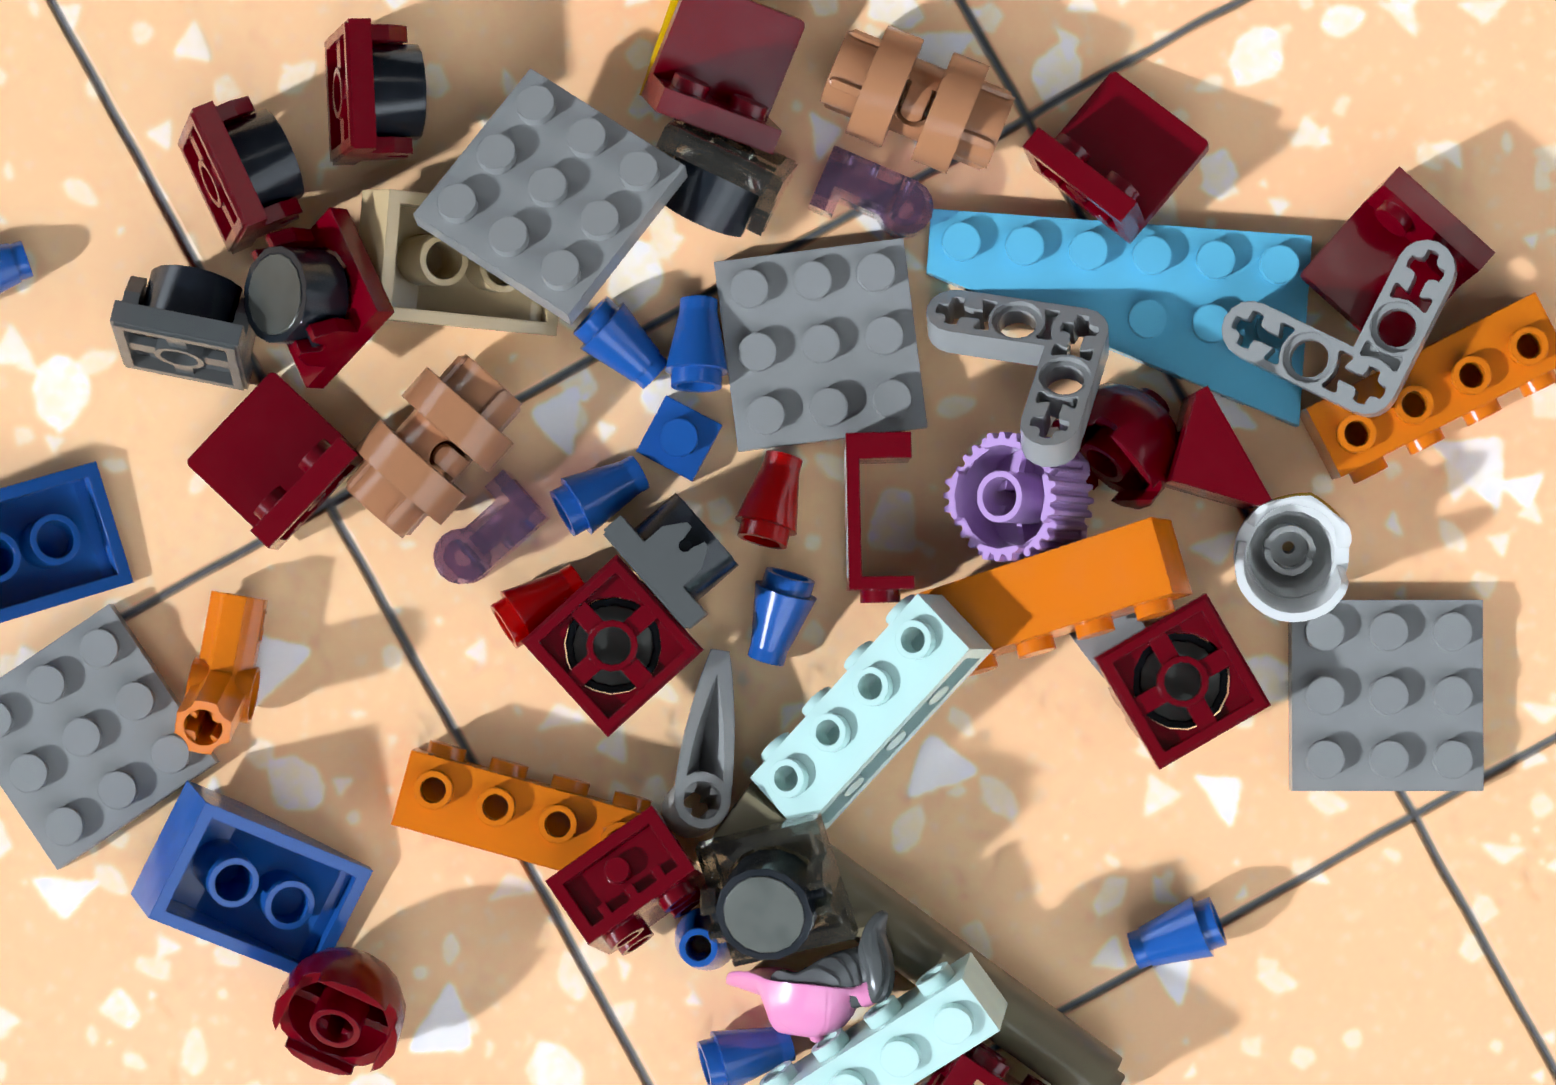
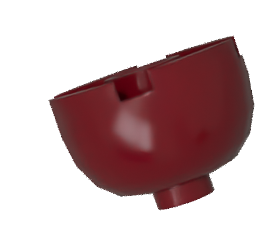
[1051,382,1179,509]
[272,947,406,1075]

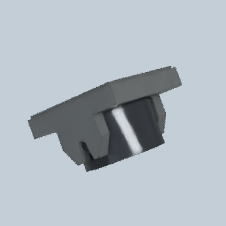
[110,265,256,391]
[603,493,739,629]

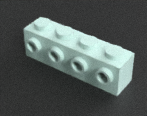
[750,594,993,833]
[759,952,1008,1085]

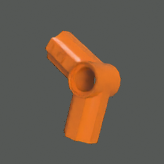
[174,591,268,755]

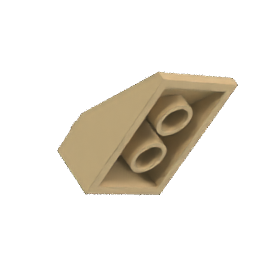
[359,189,558,336]

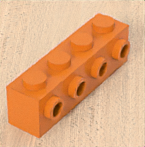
[1300,292,1556,484]
[915,517,1192,676]
[391,740,662,871]

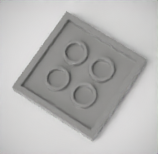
[413,68,688,325]
[714,238,928,452]
[1288,600,1484,791]
[0,604,220,870]

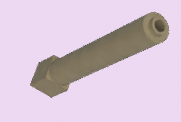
[709,781,1125,1085]

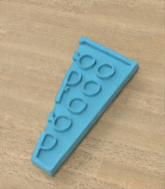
[926,209,1312,427]

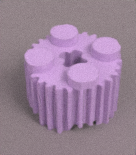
[943,432,1094,562]

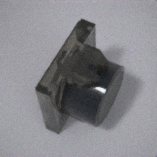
[656,118,798,237]
[695,812,859,967]

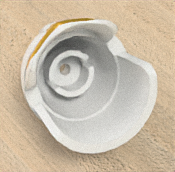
[1233,492,1352,622]

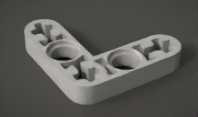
[1222,239,1457,418]
[926,290,1109,467]

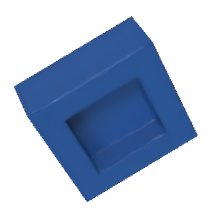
[636,395,722,482]

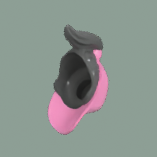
[726,910,895,1043]

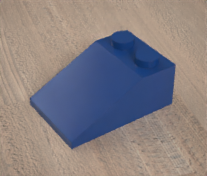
[0,461,134,623]
[131,780,373,973]

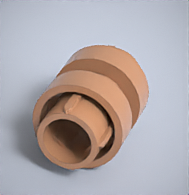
[820,25,1015,174]
[346,353,522,538]

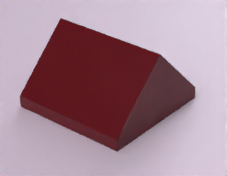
[1166,385,1272,510]

